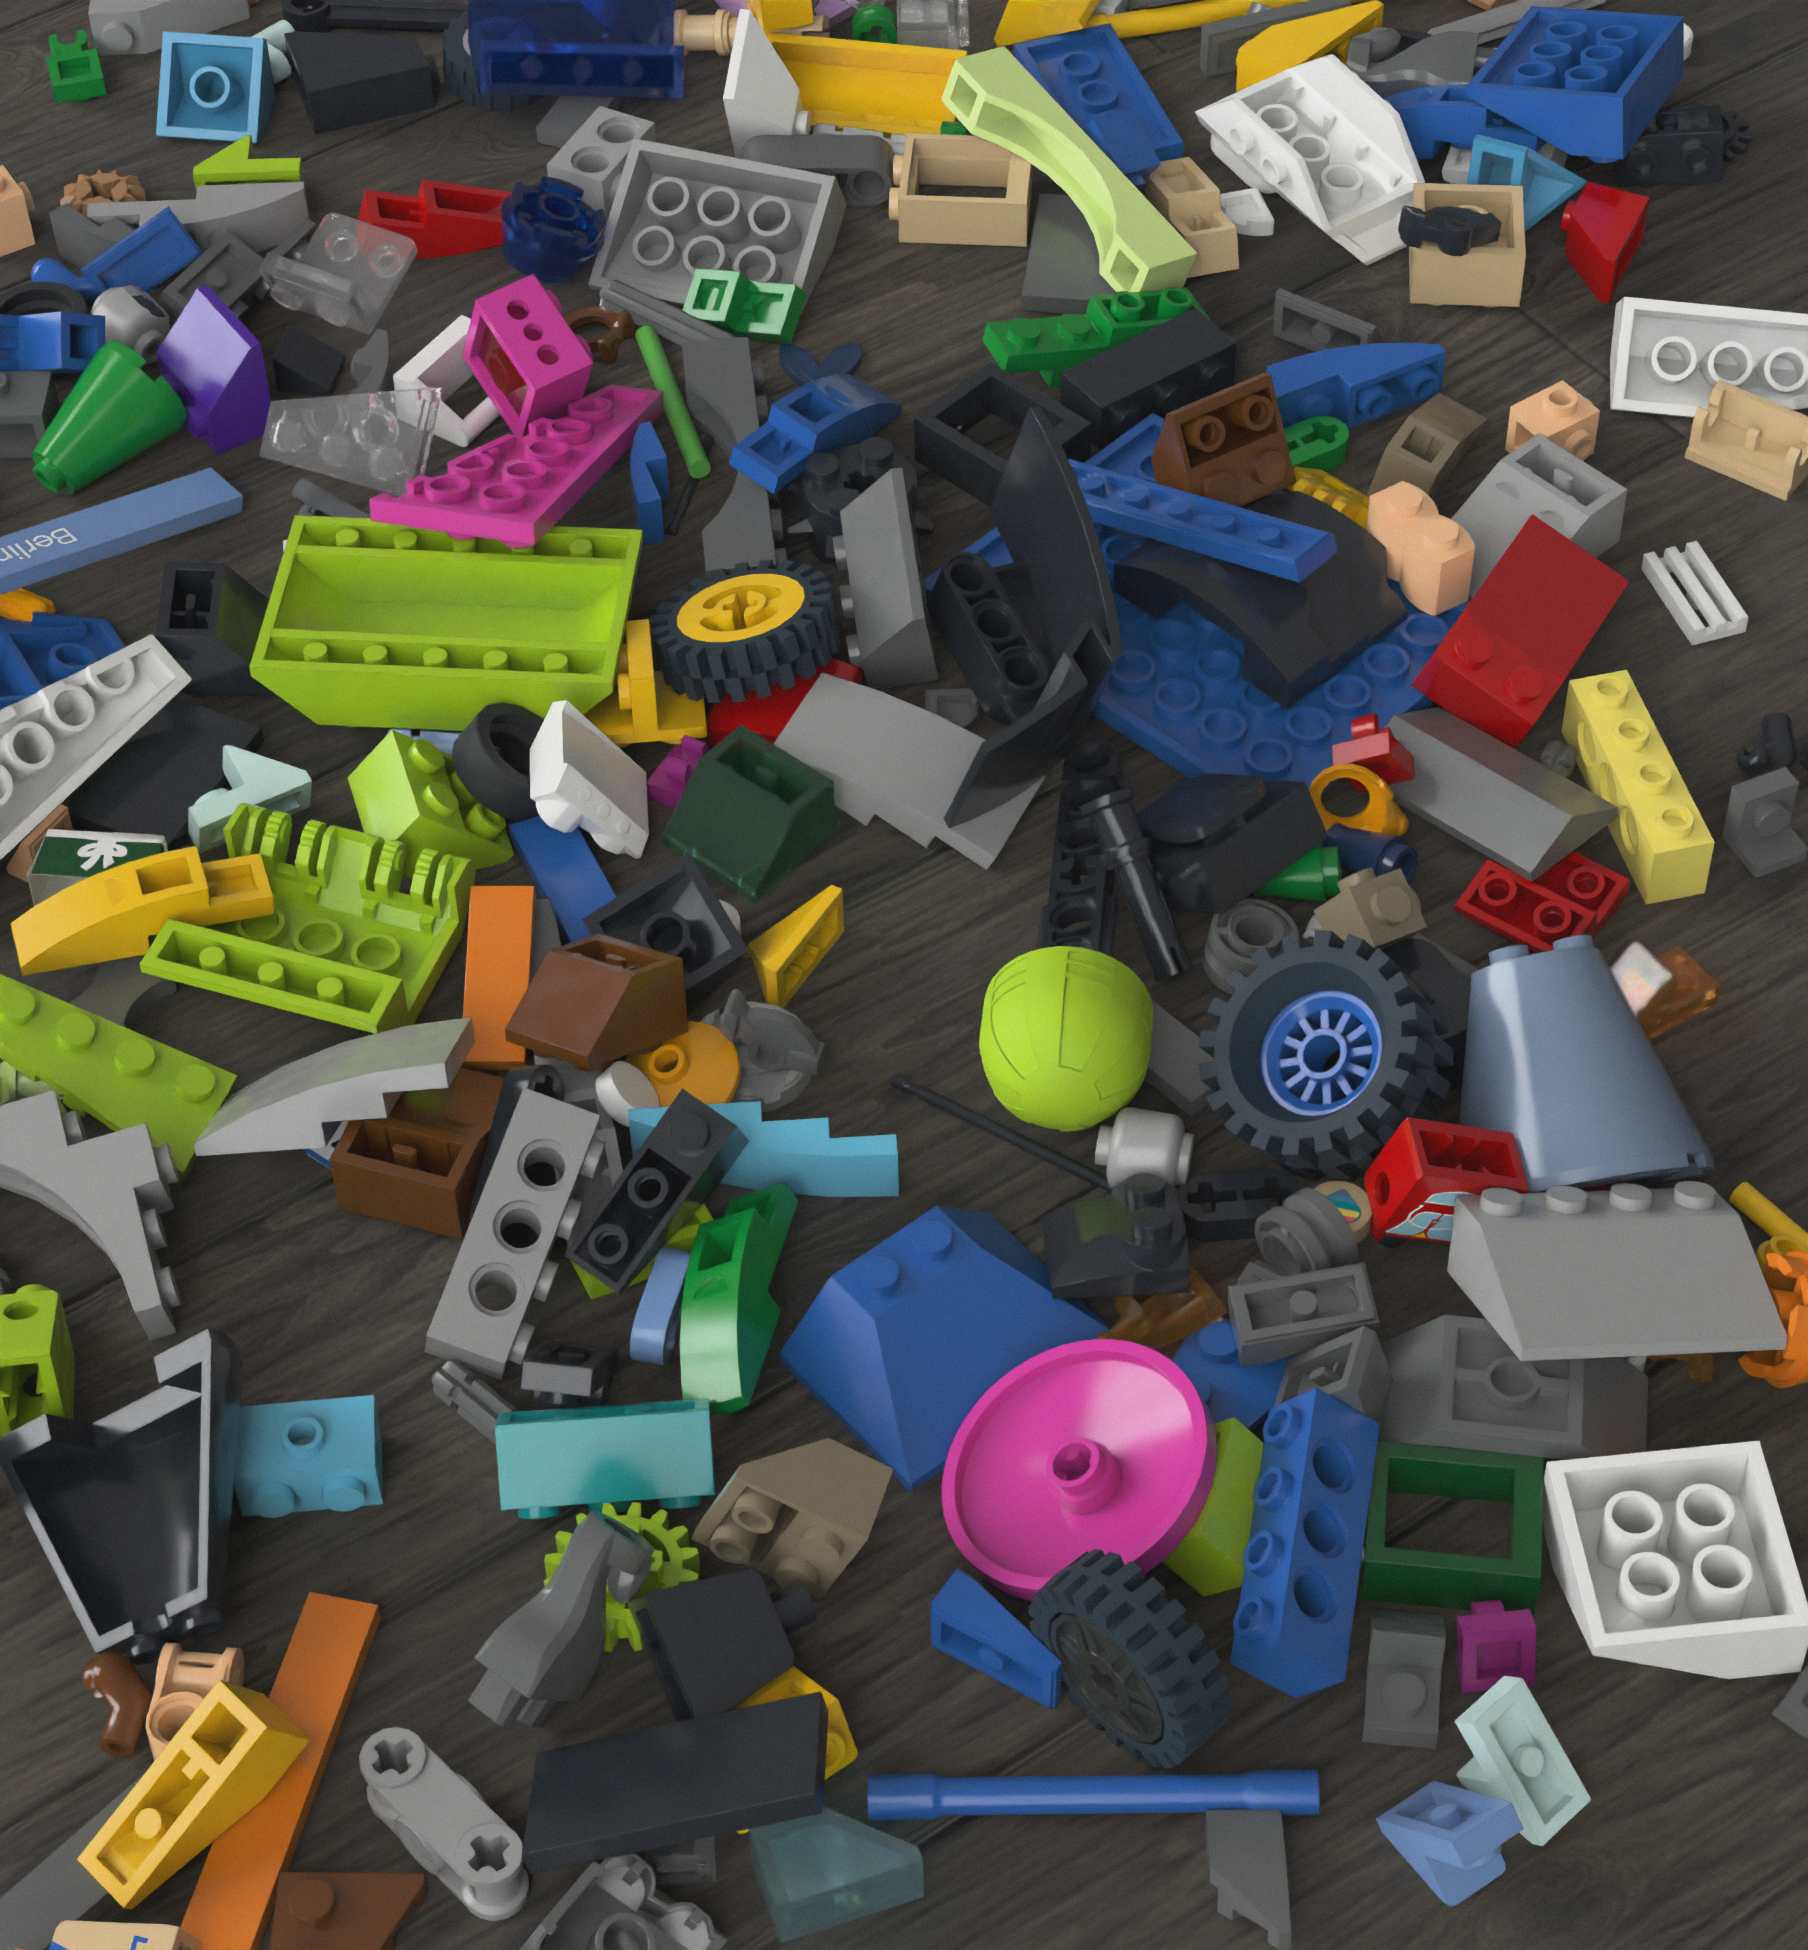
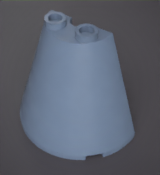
[1459,935,1716,1193]

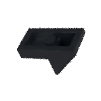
[521,1341,618,1411]

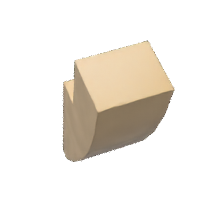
[1144,157,1239,278]

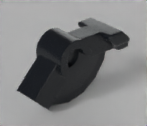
[1398,205,1502,256]

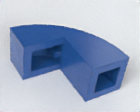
[0,311,106,374]

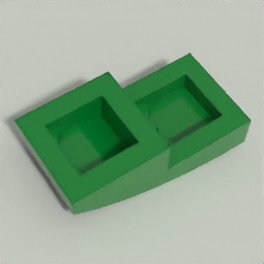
[682,268,807,344]

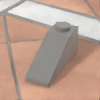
[88,0,251,56]

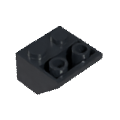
[155,562,276,696]

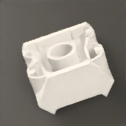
[530,700,649,859]

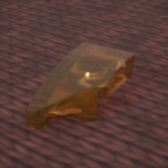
[1096,1267,1228,1350]

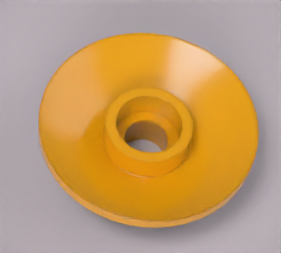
[624,1021,741,1107]

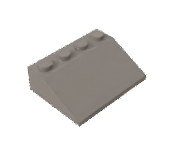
[588,138,847,315]
[1447,1181,1788,1361]

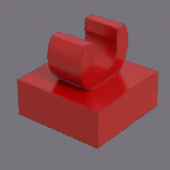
[1332,713,1415,793]

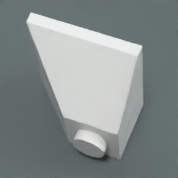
[723,9,811,158]

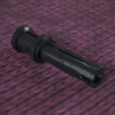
[1079,787,1194,982]

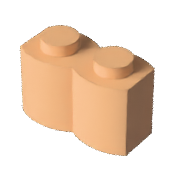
[1366,481,1475,616]

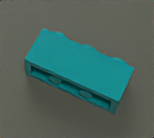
[495,1398,715,1519]

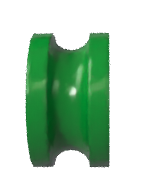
[852,4,897,44]

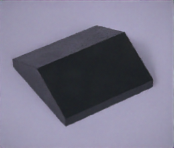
[582,852,752,1007]

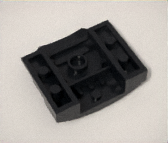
[1113,491,1408,709]

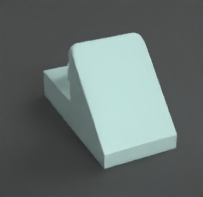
[188,745,312,854]
[1455,1676,1591,1846]

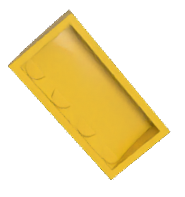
[765,32,968,138]

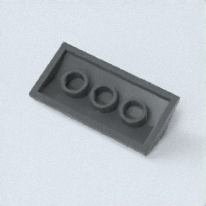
[1384,707,1619,882]

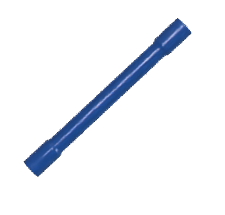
[868,1769,1319,1820]

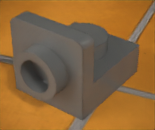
[1722,767,1808,877]

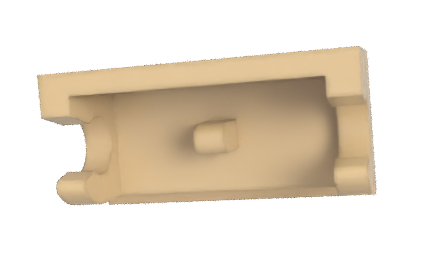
[1685,380,1808,501]

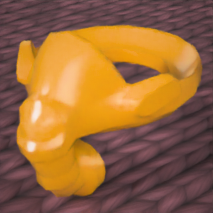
[1309,763,1409,836]

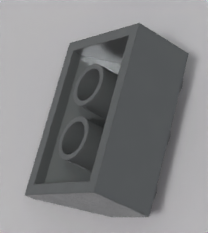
[833,467,939,690]

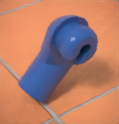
[31,257,99,303]

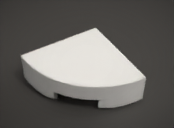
[1220,188,1274,236]

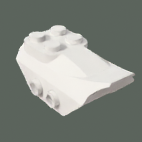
[1195,54,1425,266]

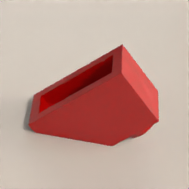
[1560,182,1650,304]

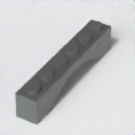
[681,337,787,583]

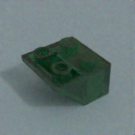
[662,725,836,902]

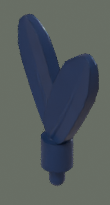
[779,343,862,387]

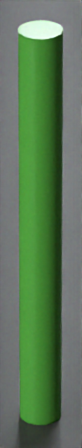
[635,325,711,478]

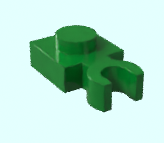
[46,30,107,104]

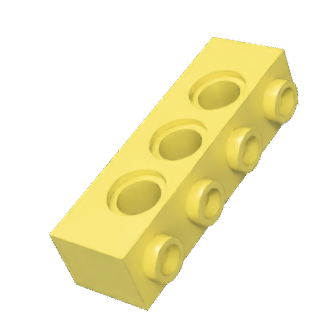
[1561,670,1715,905]

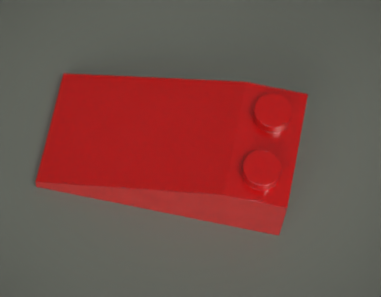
[1411,514,1629,749]

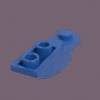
[1383,84,1547,161]
[1266,343,1446,429]
[729,374,903,494]

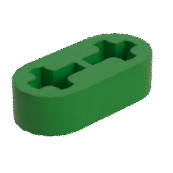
[1281,416,1349,490]

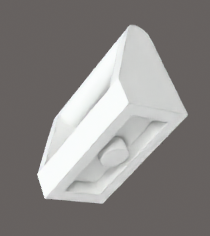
[393,315,528,447]

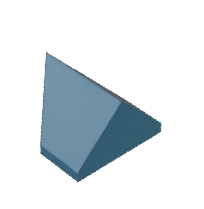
[1467,134,1588,232]

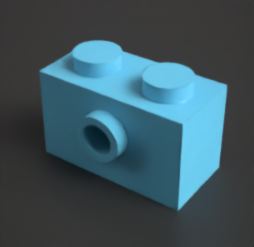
[234,1395,383,1518]

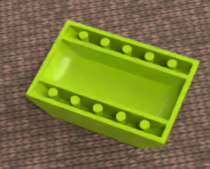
[250,515,643,731]

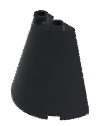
[0,1329,243,1665]

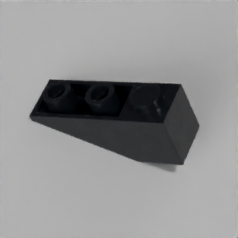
[564,1088,749,1294]

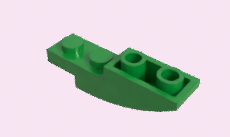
[982,287,1210,387]
[680,1182,798,1416]

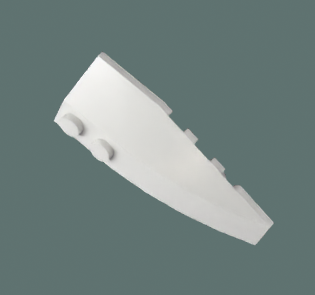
[1610,297,1808,418]

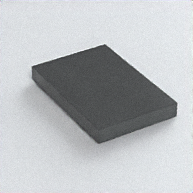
[1022,193,1117,315]

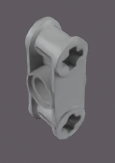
[359,1727,530,1921]

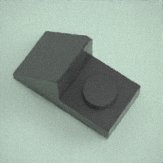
[1362,1608,1446,1749]

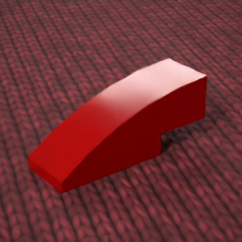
[356,180,532,259]

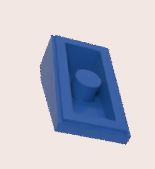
[930,1569,1062,1709]

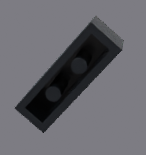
[1061,308,1236,451]

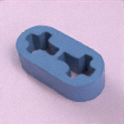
[630,1246,691,1366]

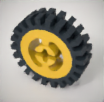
[651,560,843,703]

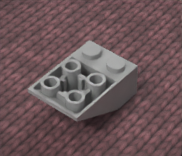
[1452,433,1627,602]

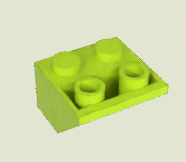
[348,730,514,879]

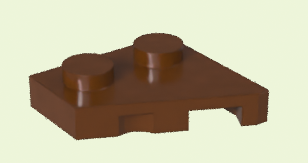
[269,1872,428,1950]

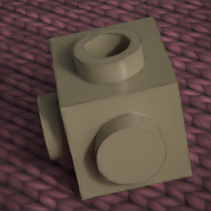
[1314,867,1427,950]

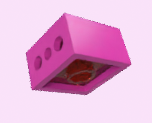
[462,274,593,440]

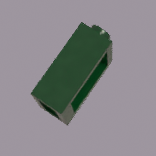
[1360,1441,1544,1617]

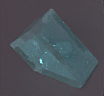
[749,1807,924,1944]

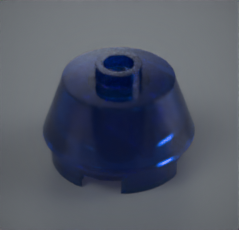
[501,176,606,283]

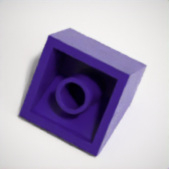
[155,284,276,455]

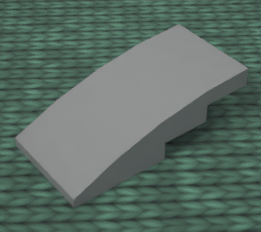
[765,673,1046,870]
[194,1017,475,1156]

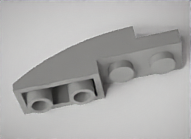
[87,182,310,268]

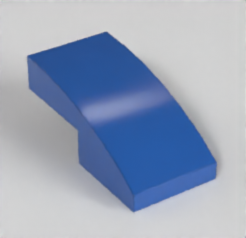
[630,421,670,546]

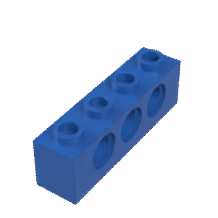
[1230,1388,1380,1699]

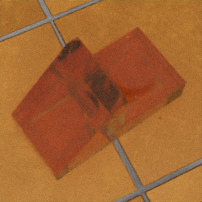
[1611,941,1721,1040]

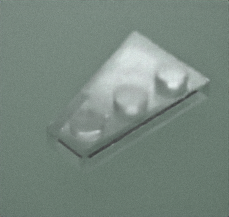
[259,387,443,496]

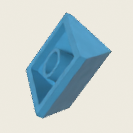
[156,31,276,144]

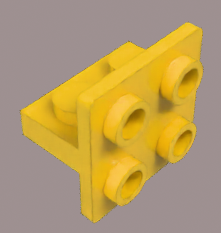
[584,619,707,748]

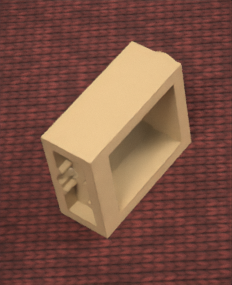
[889,133,1033,247]

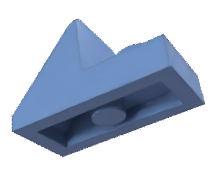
[1376,1780,1524,1906]

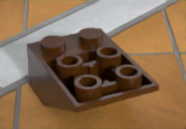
[329,1067,504,1240]

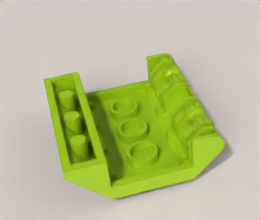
[140,802,476,1034]

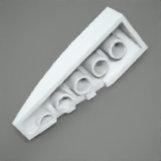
[0,634,192,860]

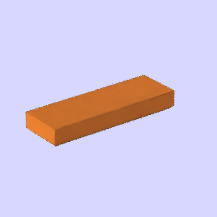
[461,886,536,1070]

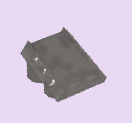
[520,1853,729,1950]

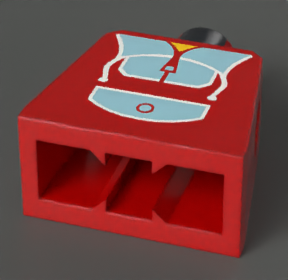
[1364,1117,1529,1249]

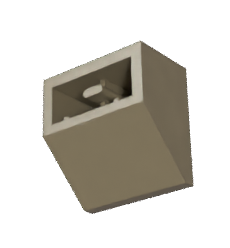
[691,1438,893,1600]

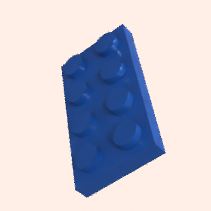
[1013,23,1183,162]

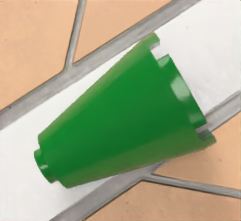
[31,340,187,494]

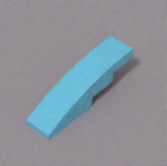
[628,1101,899,1197]

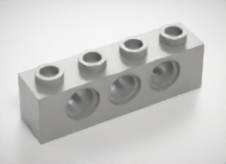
[424,1088,606,1380]

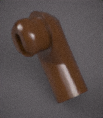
[82,1652,152,1758]

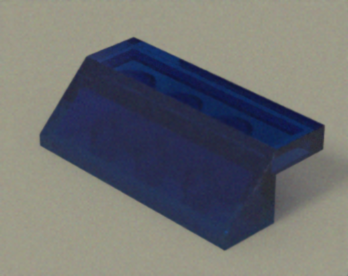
[468,0,684,98]

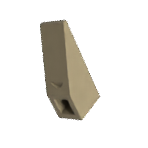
[1367,393,1488,500]

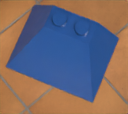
[779,1206,1121,1492]

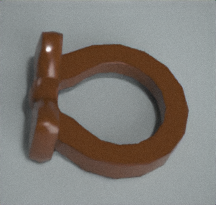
[564,306,636,364]

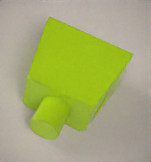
[0,1284,75,1437]

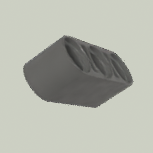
[741,135,894,206]

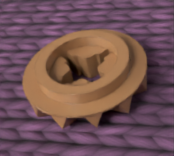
[60,169,147,218]

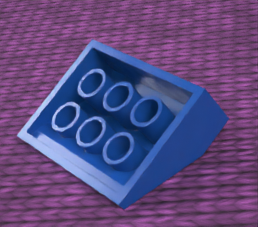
[1466,6,1684,163]

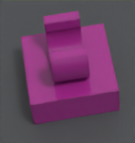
[646,735,730,819]
[1456,1600,1536,1693]

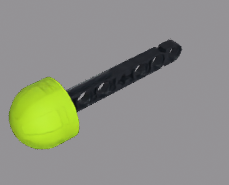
[979,740,1153,1132]

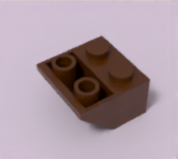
[1151,372,1296,507]
[505,933,689,1072]

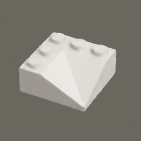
[1542,1441,1808,1679]

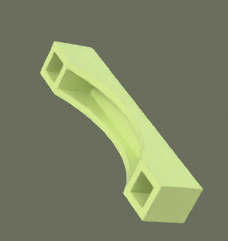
[941,46,1198,292]

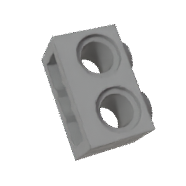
[547,106,656,224]

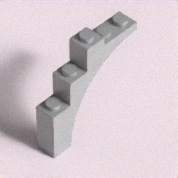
[0,1090,181,1341]

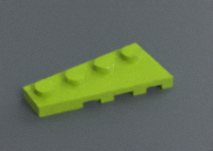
[0,974,238,1187]

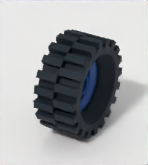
[1199,930,1453,1181]

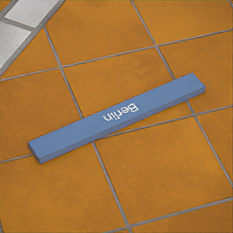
[0,467,243,595]

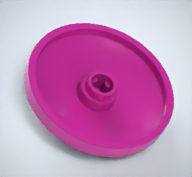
[942,1339,1217,1601]

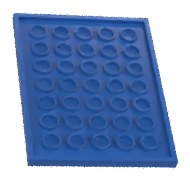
[924,413,1468,795]

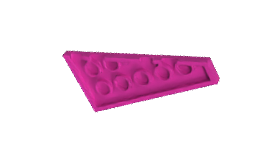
[369,384,664,548]

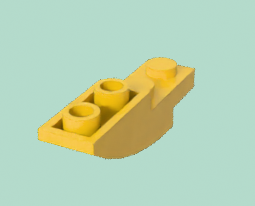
[11,846,274,976]

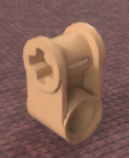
[146,1643,244,1761]

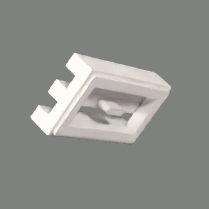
[1641,541,1749,646]

